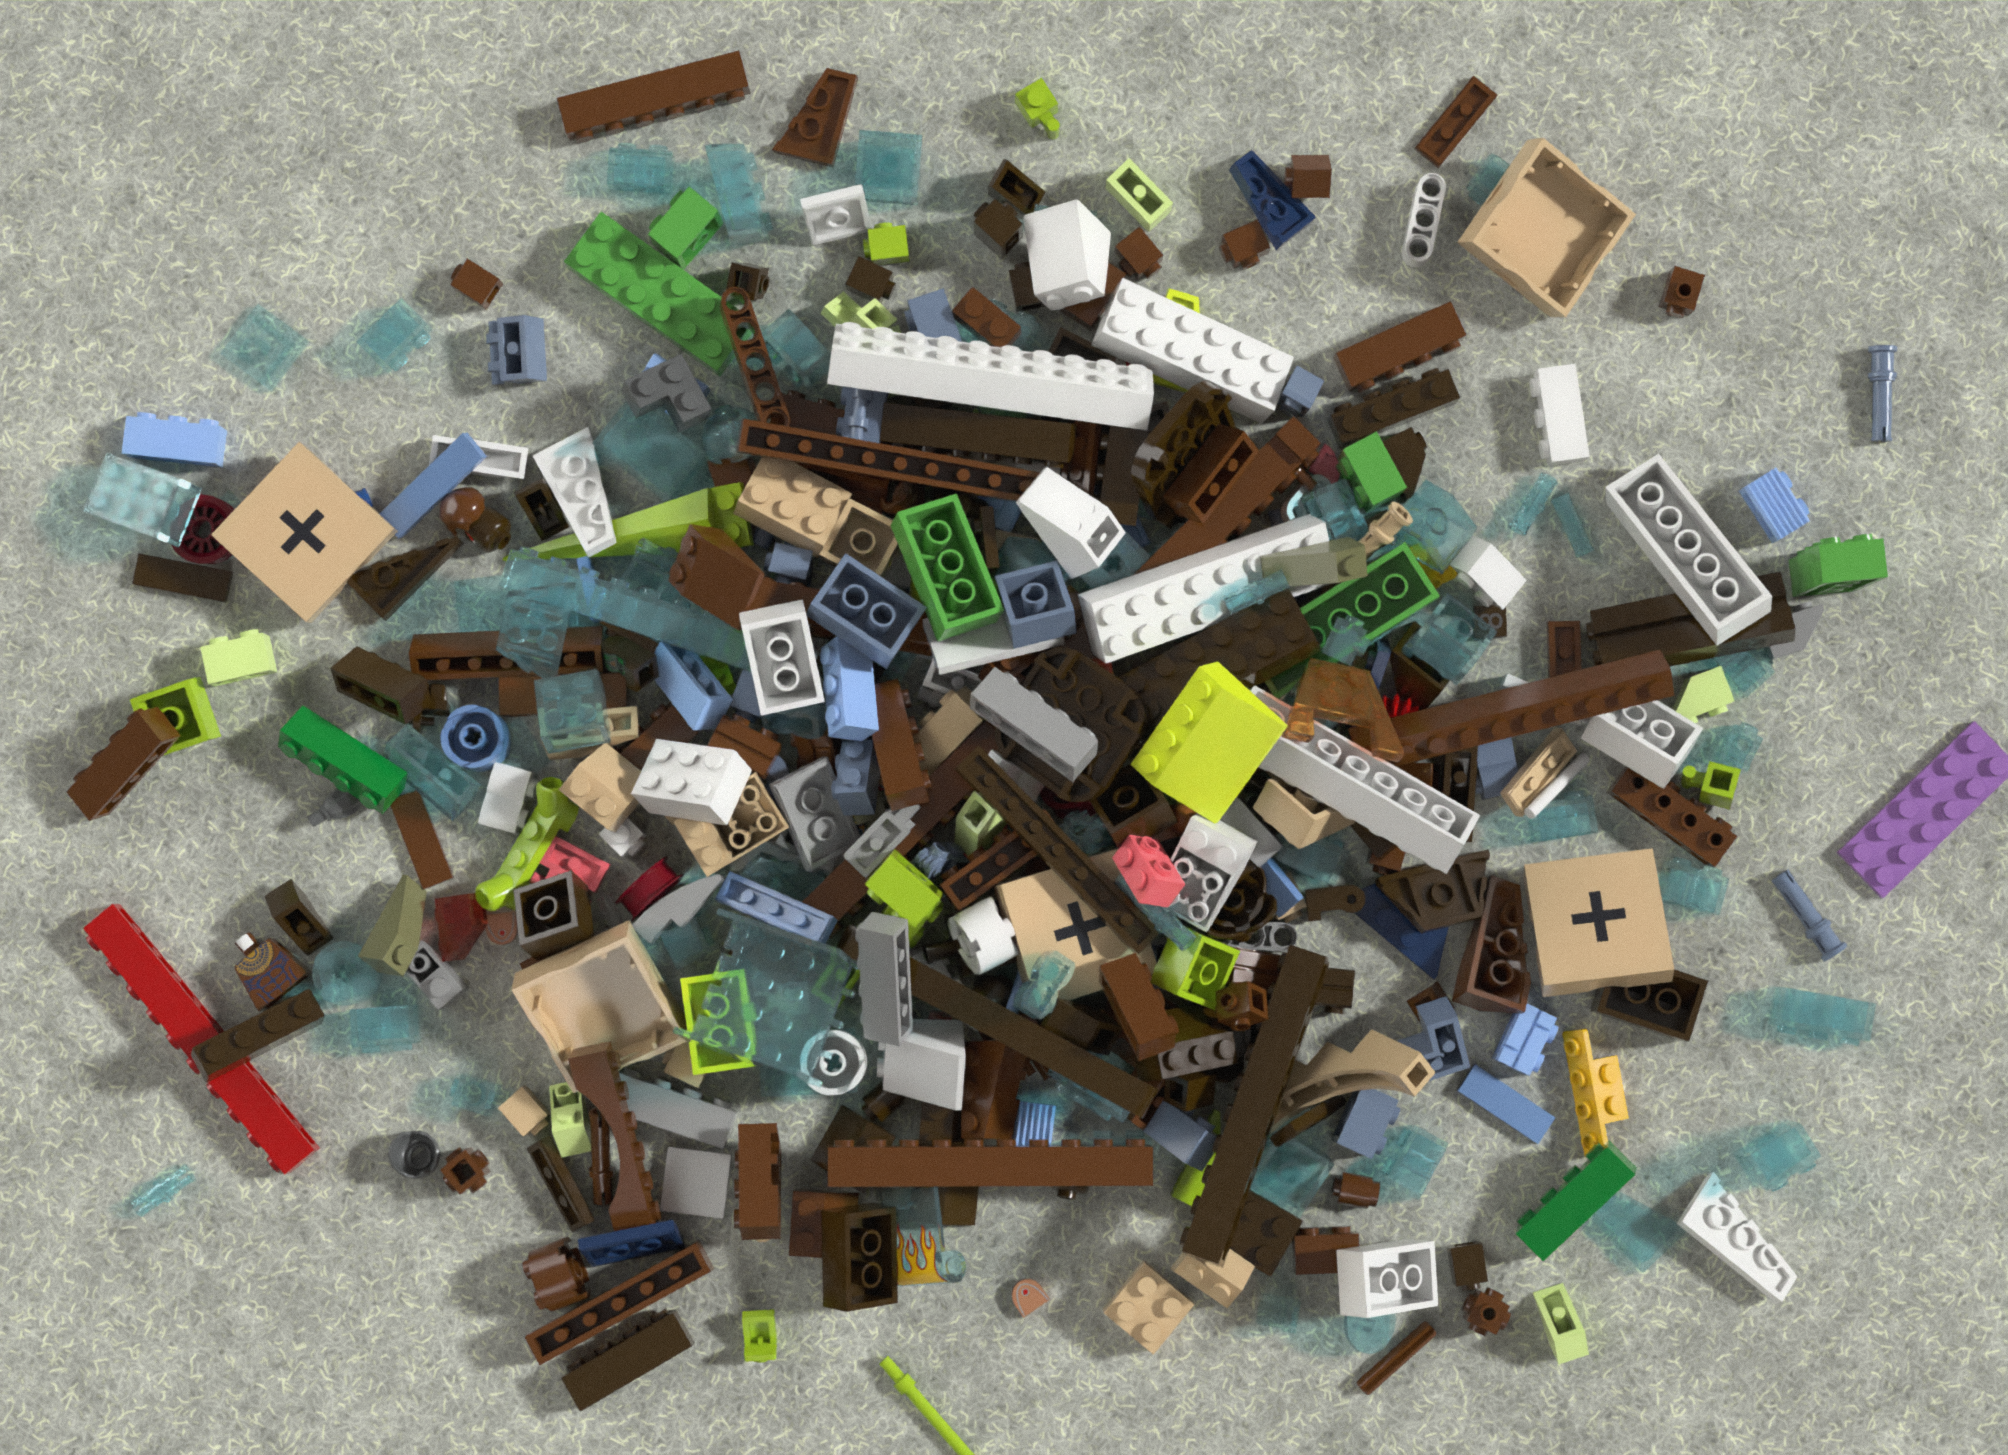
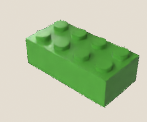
[890,494,1004,642]
[1788,534,1888,597]

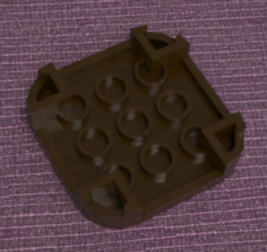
[1131,381,1246,530]
[993,647,1149,802]

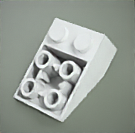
[1016,467,1126,579]
[1160,813,1258,932]

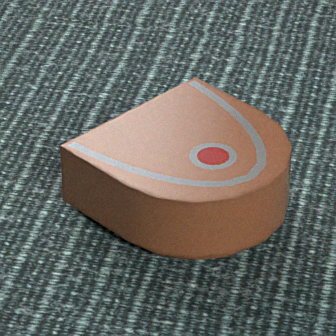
[484,911,518,945]
[1012,1278,1050,1318]

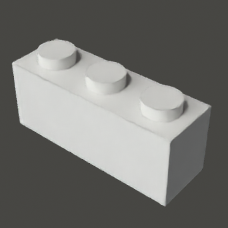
[1529,364,1590,466]

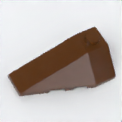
[1452,875,1531,1014]

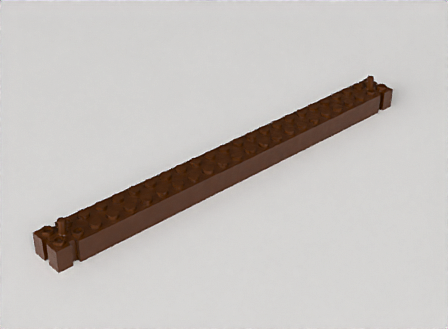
[746,416,1321,985]

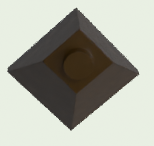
[1390,621,1464,711]

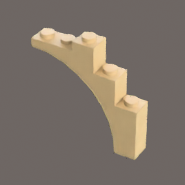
[1270,1029,1436,1134]

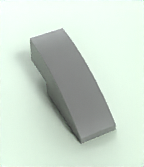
[632,874,725,944]

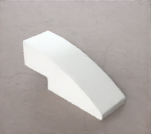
[429,435,528,480]

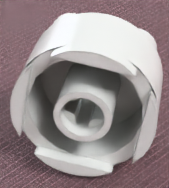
[948,897,1018,975]
[800,1029,867,1095]

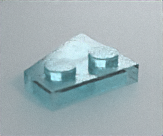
[738,852,827,902]

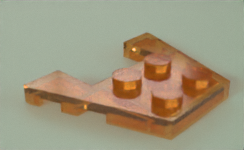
[1282,658,1404,762]

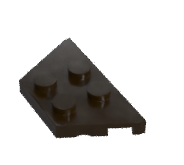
[1374,849,1490,934]

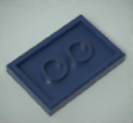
[578,1220,685,1267]

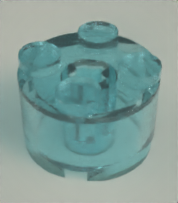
[312,941,383,1005]

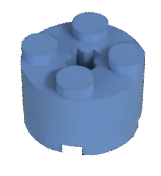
[440,705,511,772]

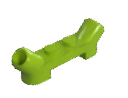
[475,777,579,912]

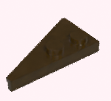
[347,536,464,621]

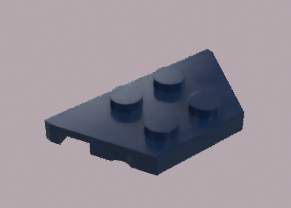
[1354,883,1449,980]

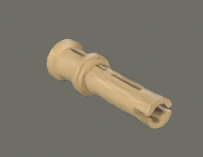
[1358,502,1413,561]

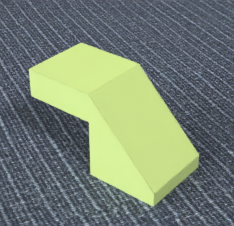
[820,291,898,329]

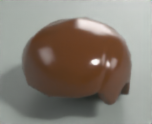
[439,487,485,536]

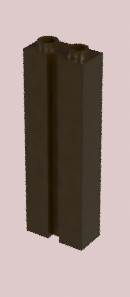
[1585,571,1796,667]

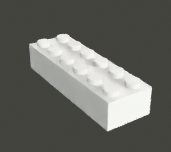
[1091,278,1294,424]
[1605,454,1772,645]

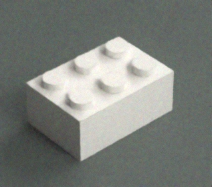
[739,599,825,716]
[1581,700,1703,789]
[631,739,752,825]
[1336,1239,1438,1318]

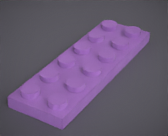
[1836,721,2008,898]

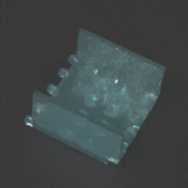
[673,908,858,1088]

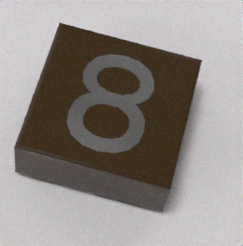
[1473,605,1507,638]

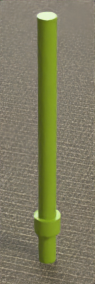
[879,1356,975,1455]

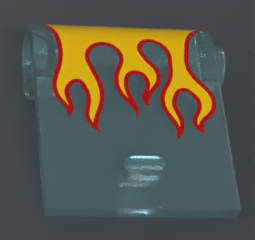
[880,1187,966,1287]

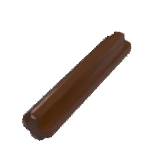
[1357,1321,1437,1395]

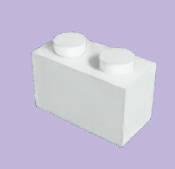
[1450,535,1527,610]

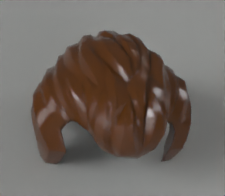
[878,480,926,518]

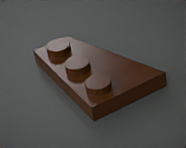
[772,68,858,168]

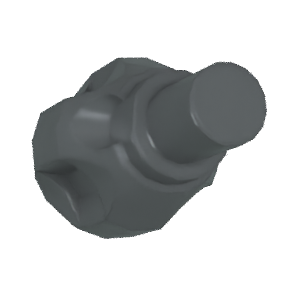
[307,789,362,827]

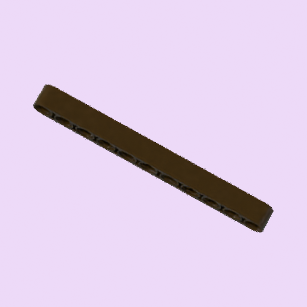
[834,924,1158,1118]

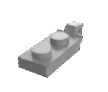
[843,804,921,878]

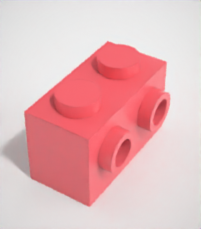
[1112,835,1185,908]

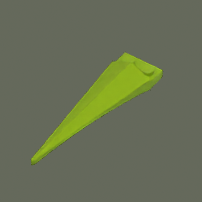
[502,482,754,562]

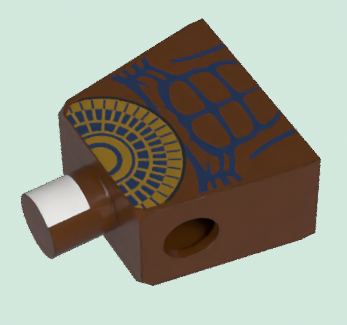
[234,932,313,1012]

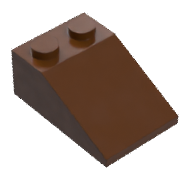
[668,524,765,630]

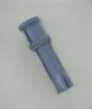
[1868,345,1897,442]
[1771,869,1848,962]

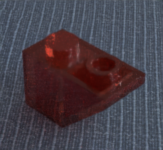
[434,893,488,962]

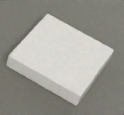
[800,184,872,245]
[660,1146,732,1219]

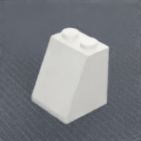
[1023,199,1111,311]
[876,1019,966,1110]

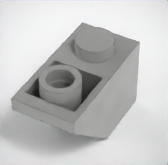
[1763,601,1824,661]
[406,940,469,1010]

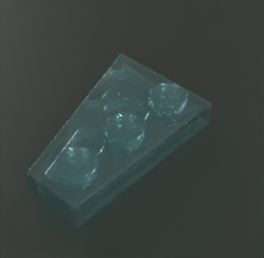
[1590,1191,1686,1273]

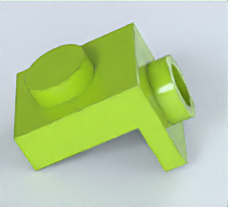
[742,1309,777,1363]

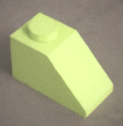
[1533,1283,1589,1365]

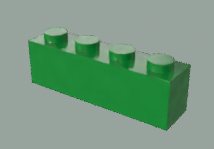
[278,705,408,815]
[1516,1140,1637,1261]

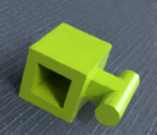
[1015,77,1060,140]
[1681,761,1741,810]

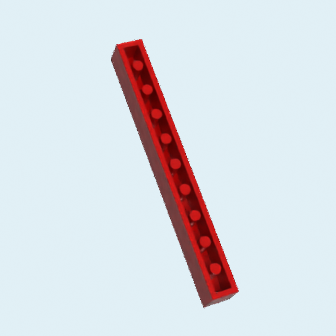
[83,904,320,1175]

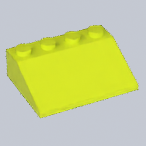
[1130,662,1288,824]

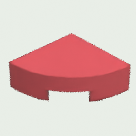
[1308,444,1340,487]

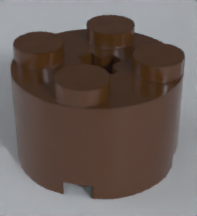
[522,1237,591,1312]

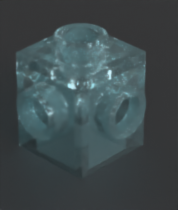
[1059,809,1107,857]

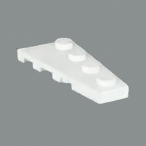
[533,427,617,558]
[1676,1172,1797,1304]

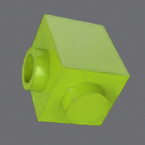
[863,222,910,265]

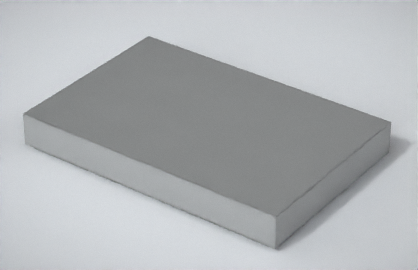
[769,756,861,872]

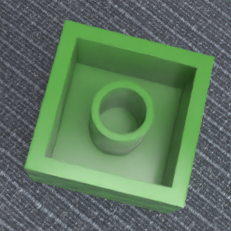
[648,186,723,270]
[1336,432,1407,514]

